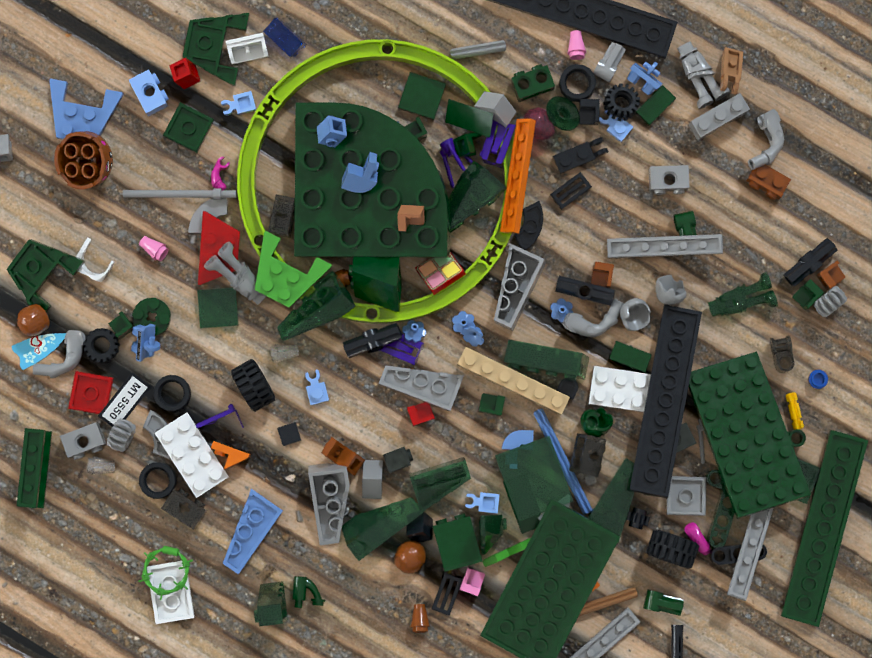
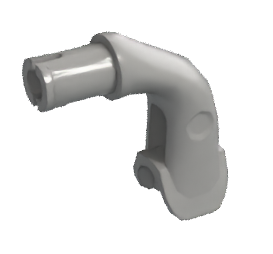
[748,109,784,170]
[562,299,624,337]
[33,330,86,378]

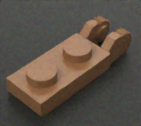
[720,47,743,95]

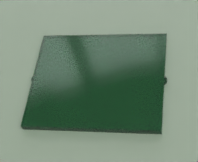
[495,436,573,521]

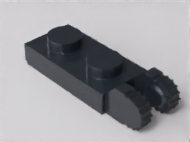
[553,137,609,174]

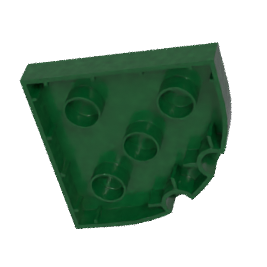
[294,102,450,258]

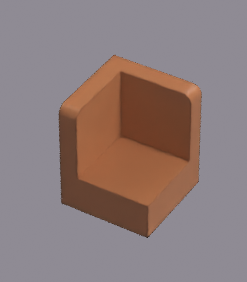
[397,205,425,231]

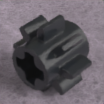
[625,507,650,530]

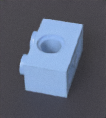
[129,69,169,117]

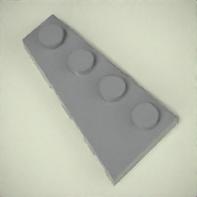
[379,366,464,411]

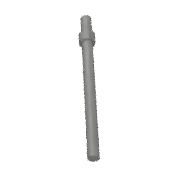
[123,188,237,200]

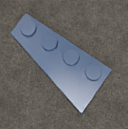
[223,489,283,574]

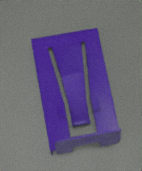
[480,120,516,168]
[379,334,424,365]
[195,404,244,428]

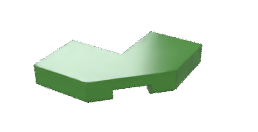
[483,538,531,567]

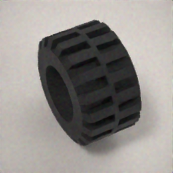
[231,359,275,412]
[646,530,699,569]

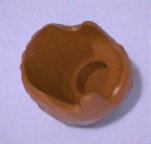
[17,304,50,336]
[394,540,426,574]

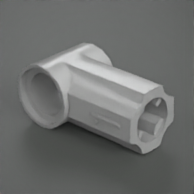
[593,42,626,83]

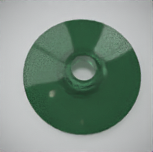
[546,96,580,131]

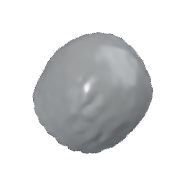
[655,275,686,305]
[620,298,651,331]

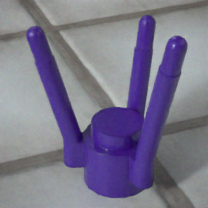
[439,138,475,188]

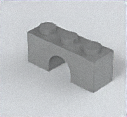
[689,93,750,141]

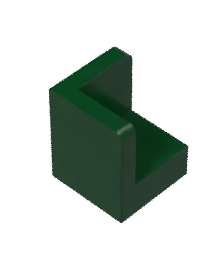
[404,117,428,141]
[453,133,482,158]
[792,279,824,310]
[108,311,134,340]
[478,393,505,416]

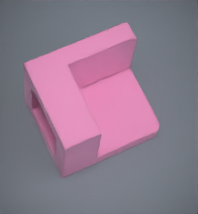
[460,567,485,596]

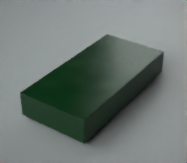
[636,85,676,125]
[609,341,652,373]

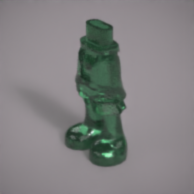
[708,272,778,317]

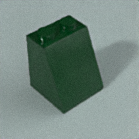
[349,257,402,312]
[433,513,483,572]

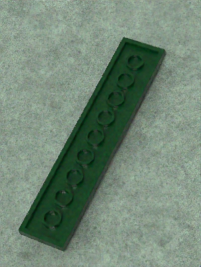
[780,430,868,627]

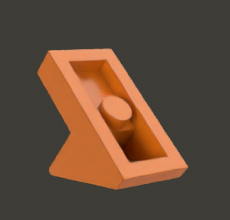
[211,441,251,470]

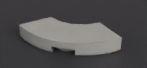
[188,198,228,234]
[143,410,171,460]

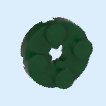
[132,298,171,336]

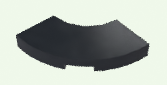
[514,201,543,250]

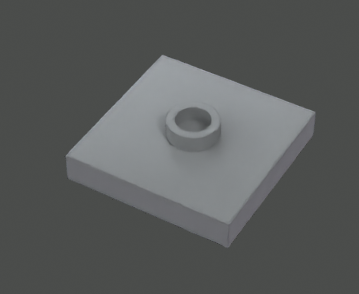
[666,476,706,516]

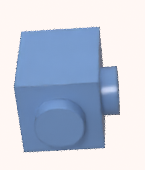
[317,115,347,147]

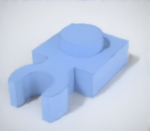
[221,91,256,115]
[599,110,633,142]
[305,370,329,405]
[465,492,500,514]

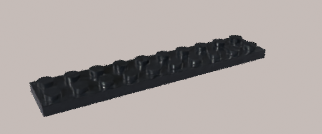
[487,0,678,59]
[629,304,702,498]

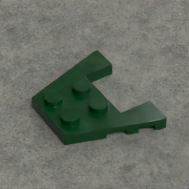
[182,13,250,86]
[7,239,85,313]

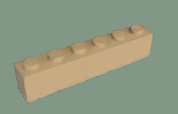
[457,347,570,415]

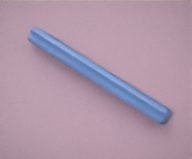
[534,409,592,514]

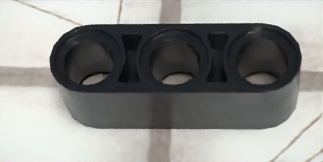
[709,544,767,565]

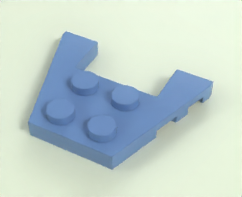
[49,79,124,139]

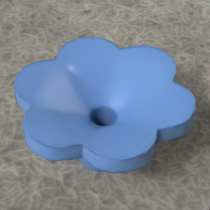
[550,298,573,323]
[452,311,475,335]
[402,320,426,342]
[462,326,484,347]

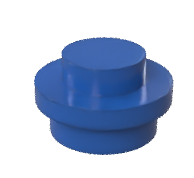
[809,370,828,389]

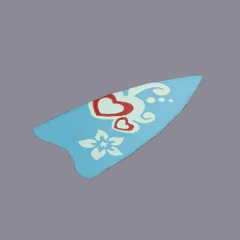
[12,333,66,370]

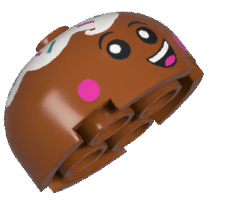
[54,131,113,190]

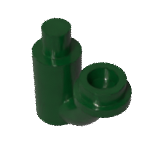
[292,576,325,608]

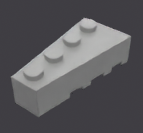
[494,243,546,331]

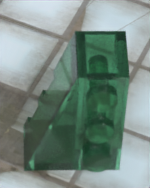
[409,457,471,514]

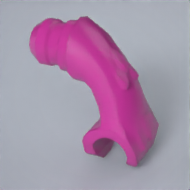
[211,157,230,190]
[685,522,710,555]

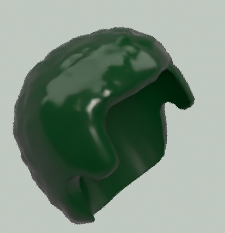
[580,407,614,437]

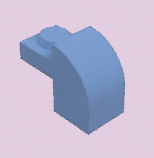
[341,152,379,193]
[502,430,534,469]

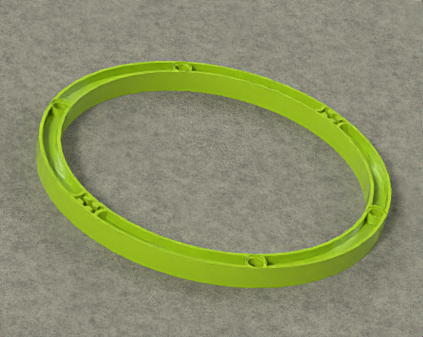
[237,39,514,324]

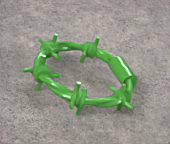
[139,546,193,600]

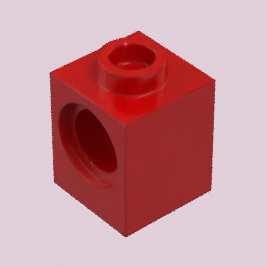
[169,58,201,89]

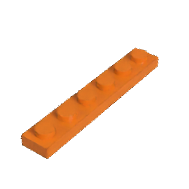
[500,119,536,234]

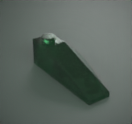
[448,161,507,233]
[277,271,355,341]
[342,497,423,561]
[479,514,507,555]

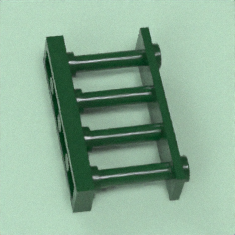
[16,428,52,508]

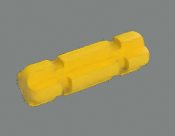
[786,392,804,430]

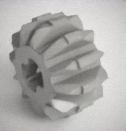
[813,286,847,317]
[107,418,136,452]

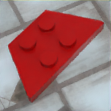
[198,211,240,285]

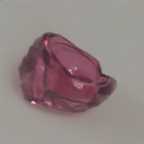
[523,107,555,140]

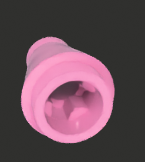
[568,30,586,60]
[139,236,168,261]

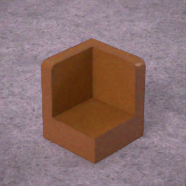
[816,260,845,290]
[591,261,614,288]

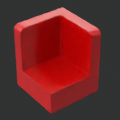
[407,402,435,427]

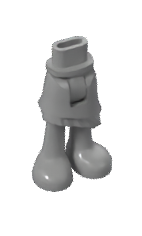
[677,41,730,109]
[204,242,267,305]

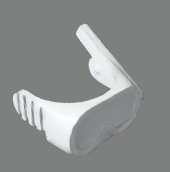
[76,238,115,282]

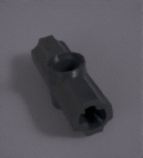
[783,238,838,287]
[555,275,615,306]
[343,323,403,358]

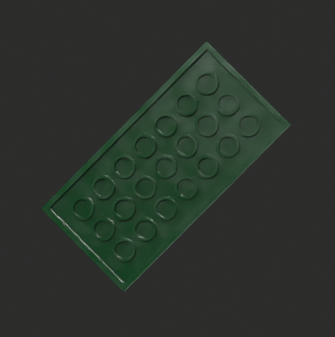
[688,351,811,519]
[480,499,621,658]

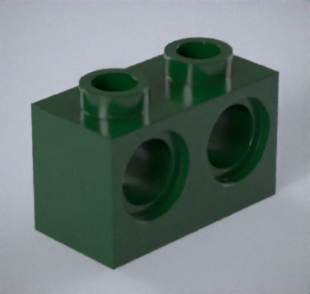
[511,64,555,102]

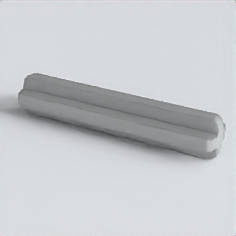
[450,40,506,60]

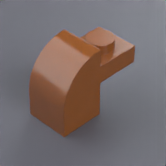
[321,437,365,476]

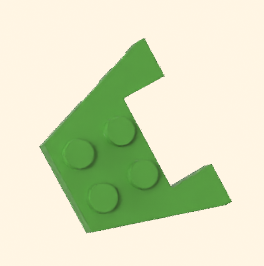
[255,230,332,308]

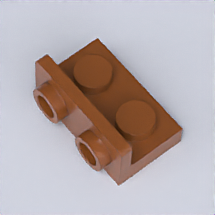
[746,165,791,200]

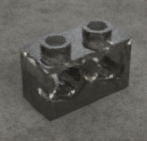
[268,194,295,238]

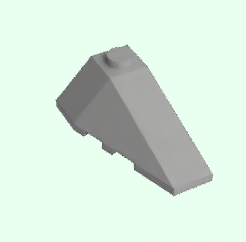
[308,463,350,545]

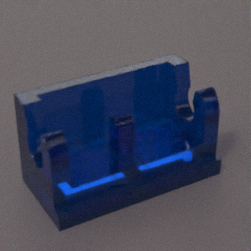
[263,17,307,57]

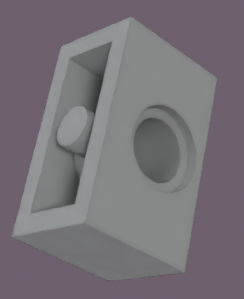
[648,165,689,195]
[60,422,107,460]

